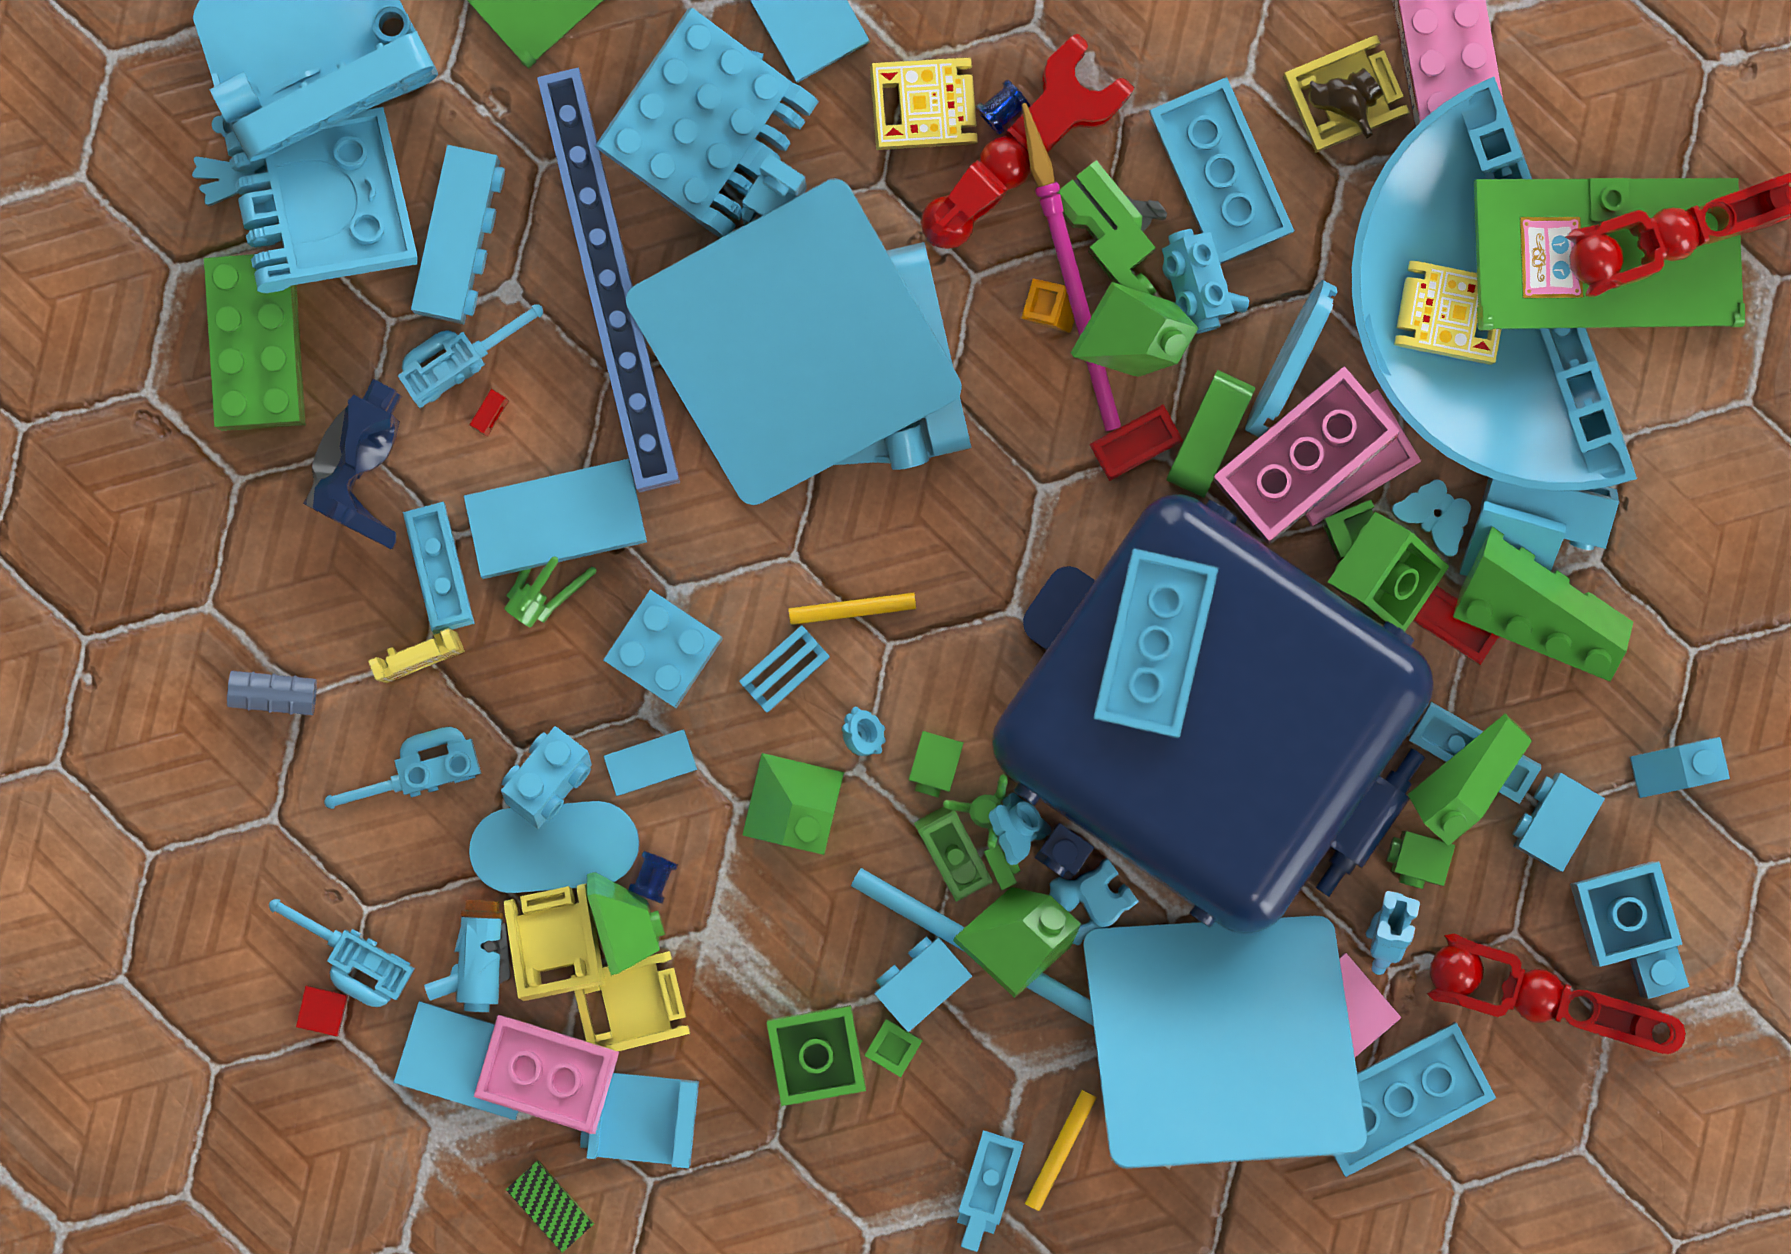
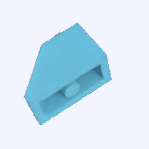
[1630,737,1730,798]

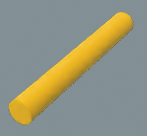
[788,593,916,625]
[1025,1090,1097,1211]

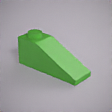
[1408,714,1532,846]

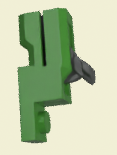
[1057,160,1167,295]

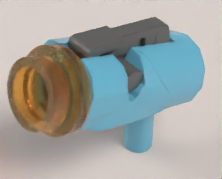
[424,900,511,1012]

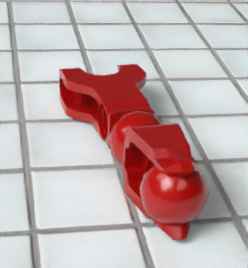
[920,34,1134,249]
[1565,173,1791,297]
[1426,933,1686,1054]

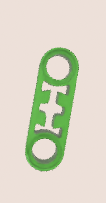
[1166,369,1256,498]

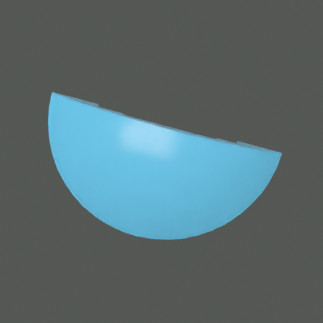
[1352,77,1637,491]

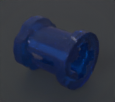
[975,79,1031,135]
[628,850,679,904]

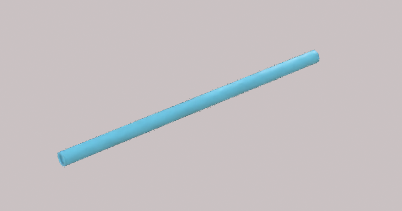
[851,868,1093,1026]

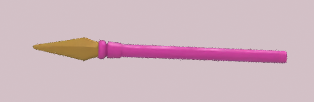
[1022,103,1121,431]

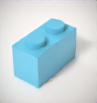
[1512,773,1605,872]
[874,936,972,1032]

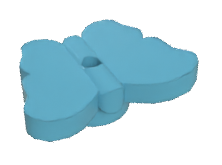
[1392,479,1471,557]
[989,793,1052,865]

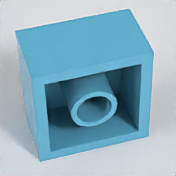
[604,589,723,709]
[1570,861,1682,967]

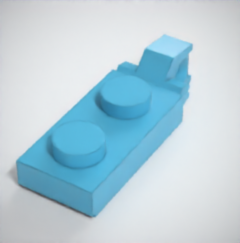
[957,1130,1024,1252]

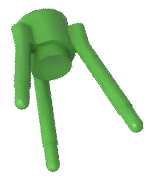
[504,556,597,628]
[943,775,1008,849]

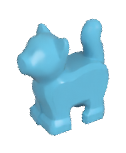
[1049,858,1139,945]
[1366,891,1420,975]

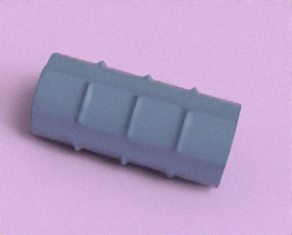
[227,671,317,715]

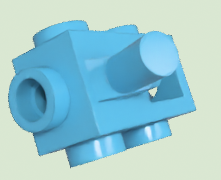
[1162,229,1249,334]

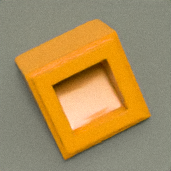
[1021,278,1075,333]

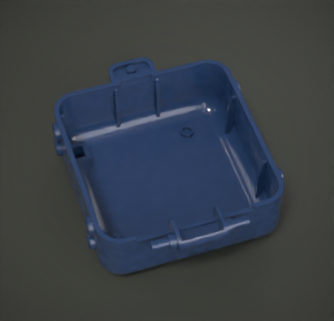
[992,495,1433,933]

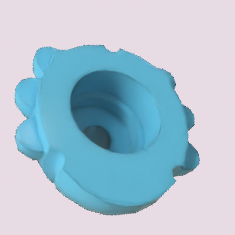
[842,707,886,756]

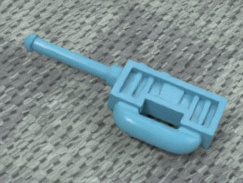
[398,304,543,408]
[324,727,482,809]
[269,899,415,1007]

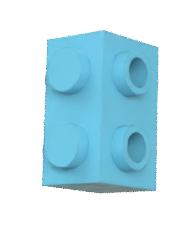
[501,726,592,829]

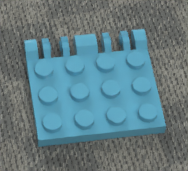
[595,8,819,238]
[225,107,418,293]

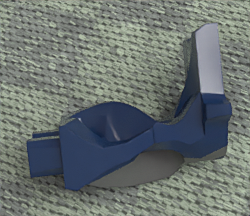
[303,379,402,549]

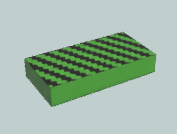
[505,1160,595,1253]

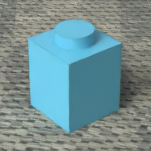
[1629,946,1689,999]

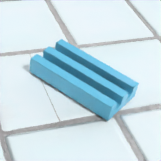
[739,625,830,713]

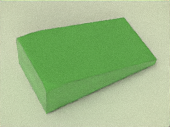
[914,806,993,902]

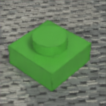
[983,844,1021,890]
[864,1019,923,1077]

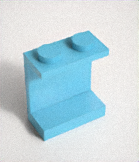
[580,1073,699,1169]

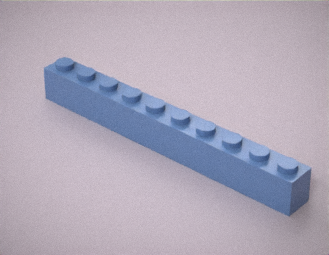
[537,68,680,493]

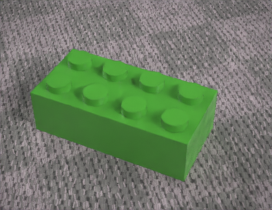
[204,254,306,431]

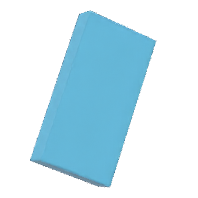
[604,729,698,796]

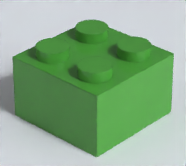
[1328,512,1449,632]
[766,1005,866,1106]

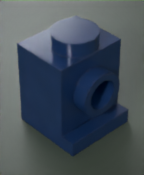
[1034,823,1094,880]

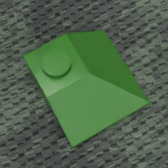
[1070,282,1199,377]
[742,753,844,855]
[587,872,665,975]
[953,887,1081,998]

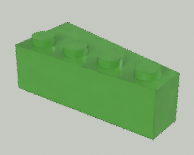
[1453,527,1633,682]

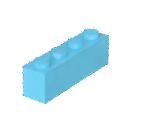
[411,145,505,324]

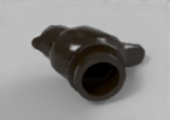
[1308,68,1384,139]

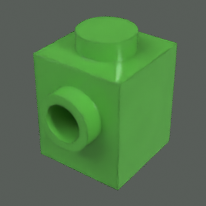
[1386,831,1455,889]

